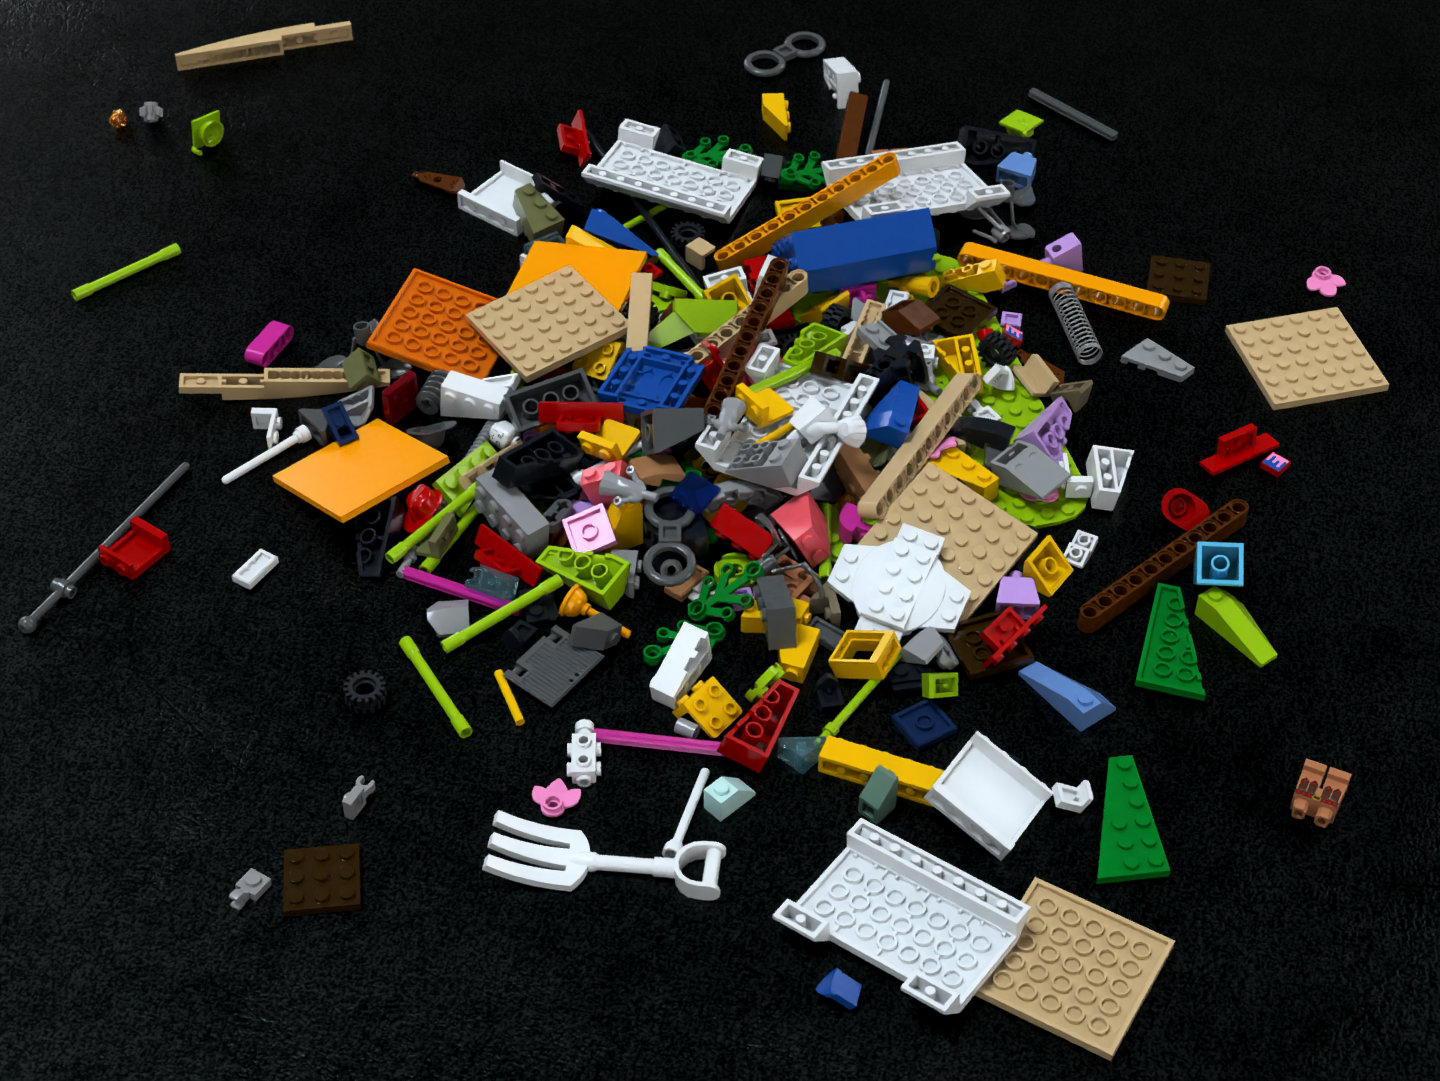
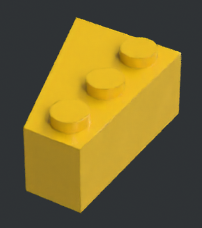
[922,447,1000,501]

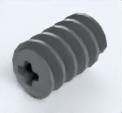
[415,370,449,415]

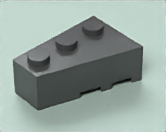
[753,575,796,650]

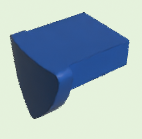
[816,968,862,1010]

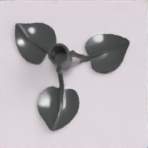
[957,179,1036,240]
[314,318,412,379]
[755,513,824,601]

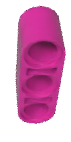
[244,320,294,368]

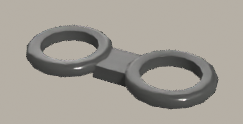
[744,32,826,78]
[642,486,697,587]

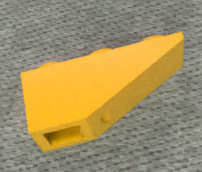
[762,93,791,141]
[940,258,1006,293]

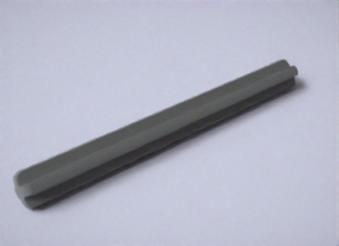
[1028,88,1118,141]

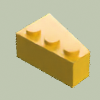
[932,334,984,394]

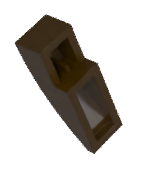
[810,351,870,383]

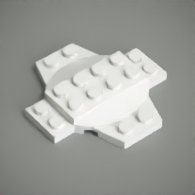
[827,523,971,643]

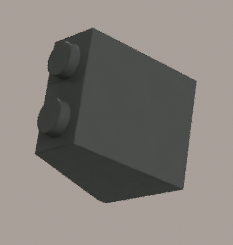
[640,408,707,456]

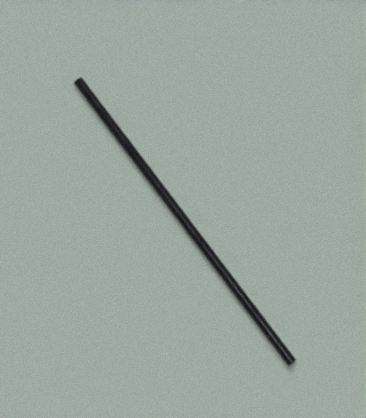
[587,130,702,288]

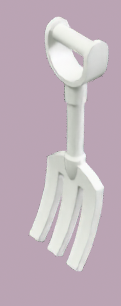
[482,810,726,901]

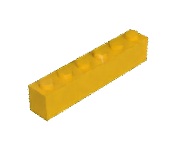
[818,735,944,807]

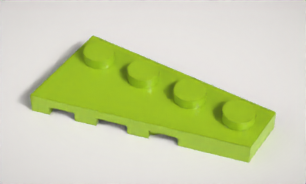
[432,440,497,518]

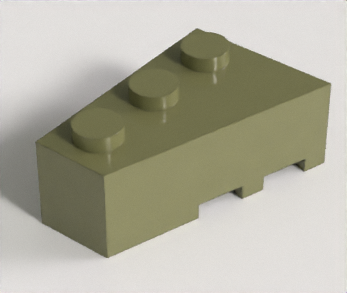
[513,183,565,248]

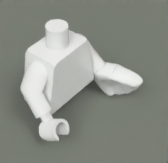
[786,396,867,448]

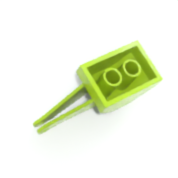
[648,298,737,348]

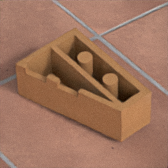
[834,443,881,503]

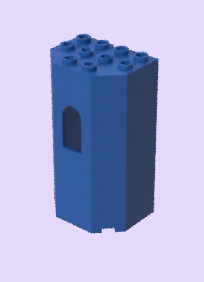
[771,207,937,296]

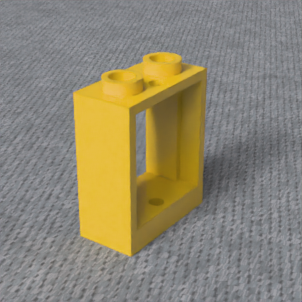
[828,630,902,680]

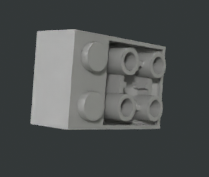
[725,438,808,488]
[989,440,1071,500]

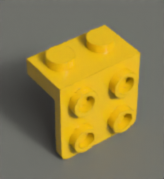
[572,340,626,381]
[735,383,794,429]
[577,419,641,462]
[672,676,742,739]

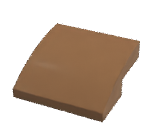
[629,455,685,487]

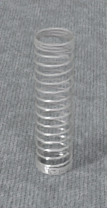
[1048,282,1103,365]

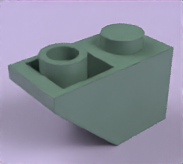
[858,764,898,825]

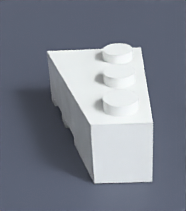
[823,57,861,109]
[440,370,509,420]
[1086,445,1134,511]

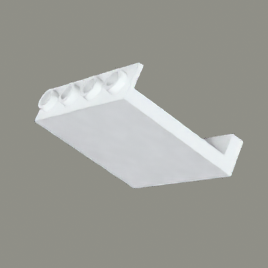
[457,160,561,236]
[924,731,1054,861]

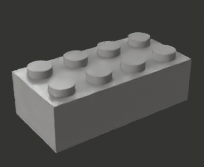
[474,468,550,560]

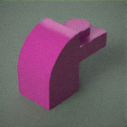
[838,502,873,545]

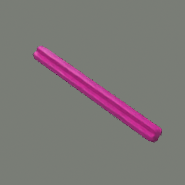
[401,565,522,616]
[593,728,726,757]

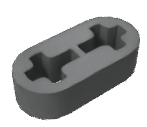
[543,498,573,534]

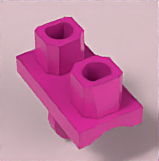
[840,282,877,309]

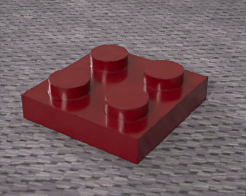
[381,370,418,426]

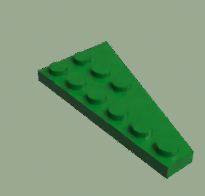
[1135,583,1206,701]
[1096,755,1171,884]

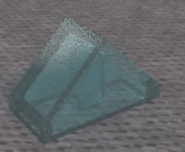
[777,736,826,775]

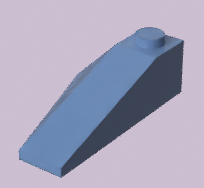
[1018,661,1116,732]

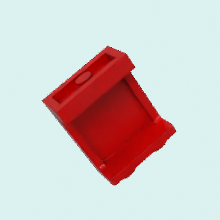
[98,516,171,580]

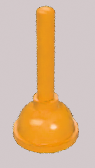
[559,584,631,639]

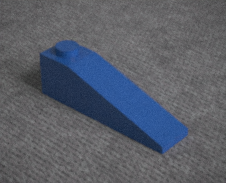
[584,209,658,260]
[864,380,920,449]

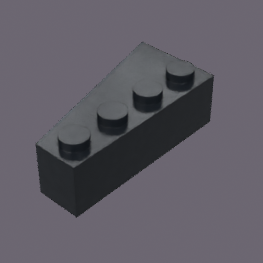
[492,427,585,489]

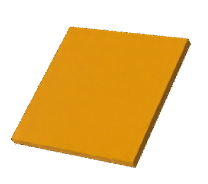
[507,241,647,313]
[272,418,450,523]

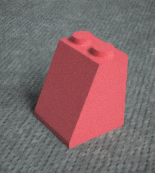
[580,460,643,509]
[770,491,831,568]

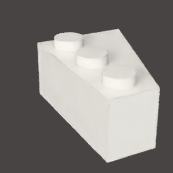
[649,622,712,710]

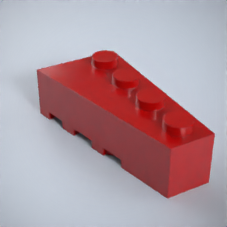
[743,255,796,330]
[717,679,800,773]

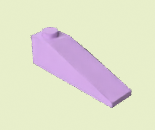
[1013,396,1073,463]

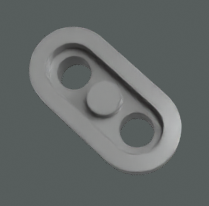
[936,632,959,670]

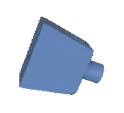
[996,152,1037,189]

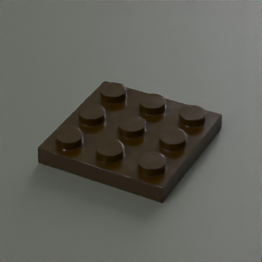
[1147,255,1211,306]
[925,283,998,337]
[942,609,1034,681]
[283,843,361,917]

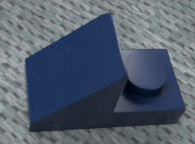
[321,401,359,447]

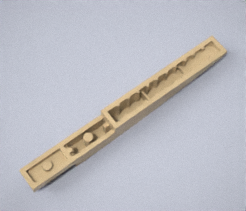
[175,21,353,71]
[835,299,887,384]
[179,368,390,400]

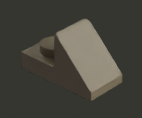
[1049,380,1093,413]
[809,582,841,628]

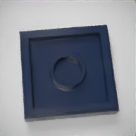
[891,698,957,752]

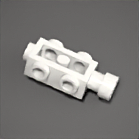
[567,719,601,787]

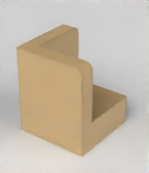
[686,237,715,271]

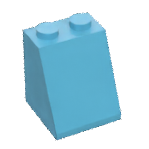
[1193,541,1244,587]

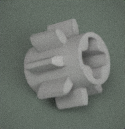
[139,102,163,123]

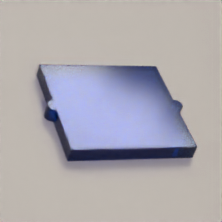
[669,471,721,515]

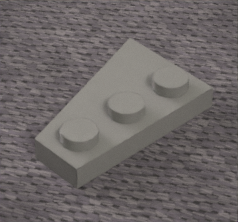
[1120,338,1195,383]

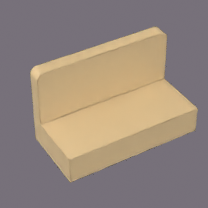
[1011,354,1059,397]

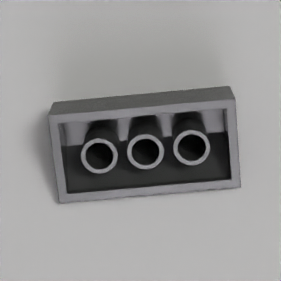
[503,367,597,433]

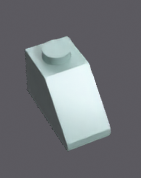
[704,776,756,822]

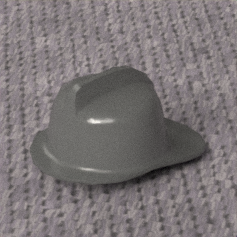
[406,421,457,449]

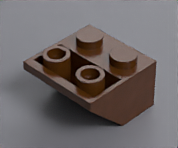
[882,299,941,337]

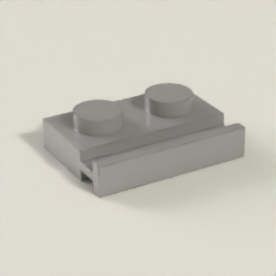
[856,319,906,351]

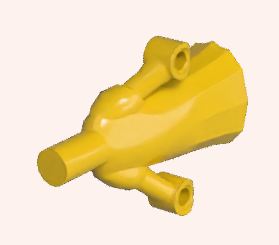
[888,274,940,300]

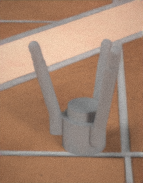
[973,206,1012,244]

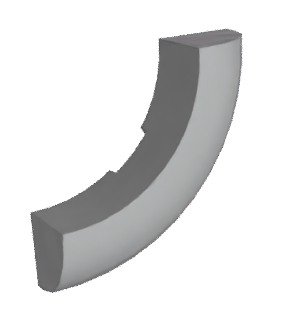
[696,479,784,515]

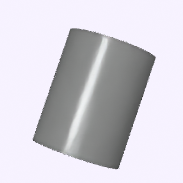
[674,717,701,739]

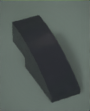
[947,416,1016,451]

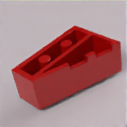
[710,503,782,561]

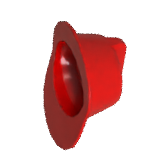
[403,484,443,533]
[1161,488,1210,531]

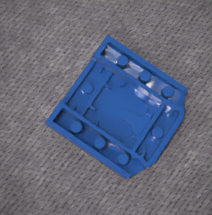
[597,346,705,415]

